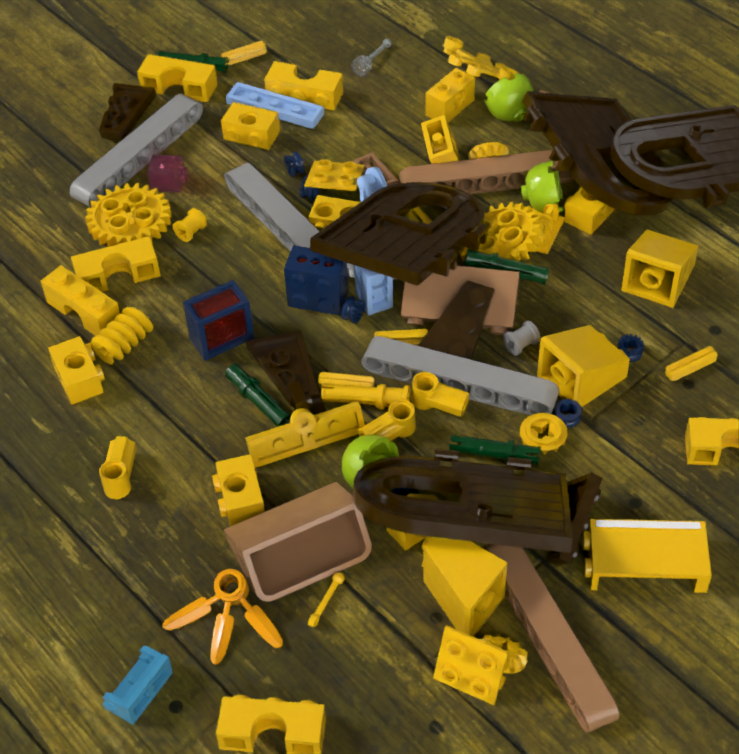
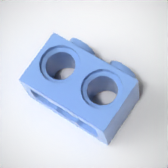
[354,265,393,315]

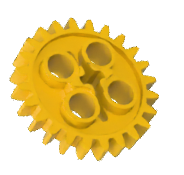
[85,183,172,247]
[459,202,544,267]

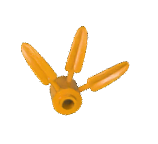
[163,569,283,665]

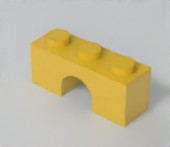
[137,54,217,102]
[264,61,344,111]
[71,236,161,292]
[41,265,120,336]
[685,417,739,466]
[216,695,326,754]

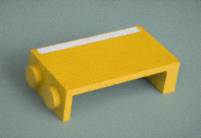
[582,519,712,593]

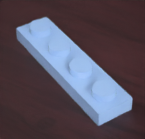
[226,82,324,129]

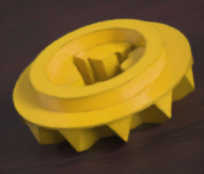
[468,142,509,160]
[519,413,567,455]
[480,634,528,673]

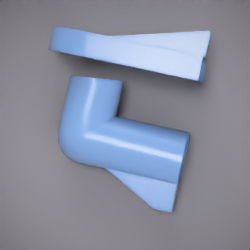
[357,167,388,202]

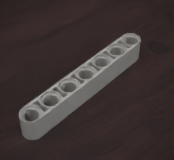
[70,94,203,208]
[224,163,333,267]
[361,336,560,416]

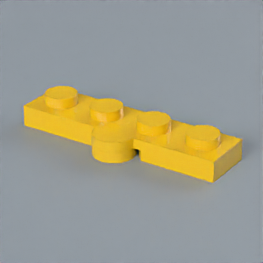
[245,401,365,468]

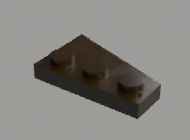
[99,83,157,141]
[418,281,495,360]
[246,330,319,407]
[546,473,602,567]

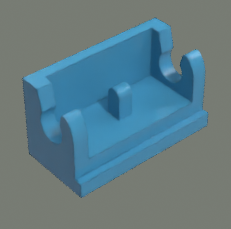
[102,645,173,725]

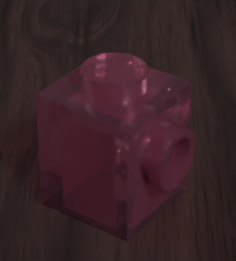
[147,155,188,192]

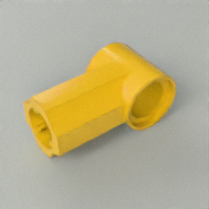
[411,372,470,417]
[358,399,416,441]
[99,436,137,499]

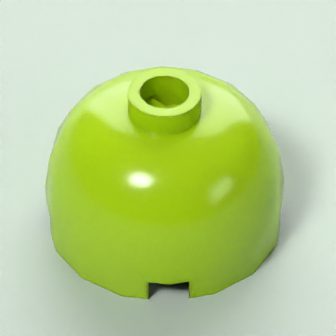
[484,73,534,122]
[521,161,564,213]
[342,434,399,490]

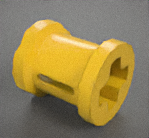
[173,208,207,242]

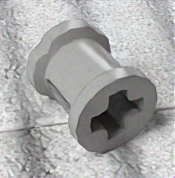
[503,320,541,356]

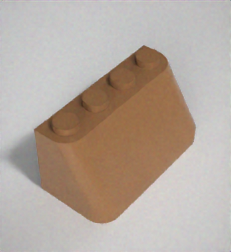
[401,266,520,335]
[224,482,371,602]

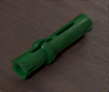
[157,51,229,73]
[464,249,549,285]
[225,363,291,427]
[449,433,541,466]

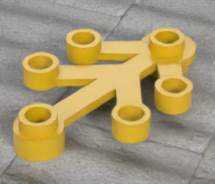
[443,36,519,81]

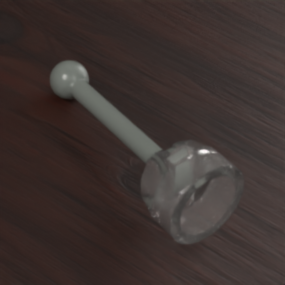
[351,39,392,77]

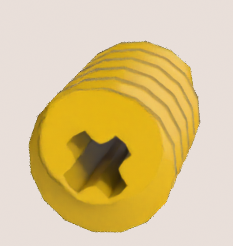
[91,307,153,365]

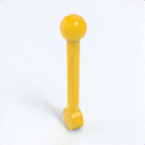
[308,572,345,628]

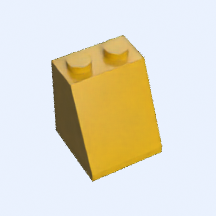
[621,229,699,308]
[537,325,630,408]
[422,536,507,637]

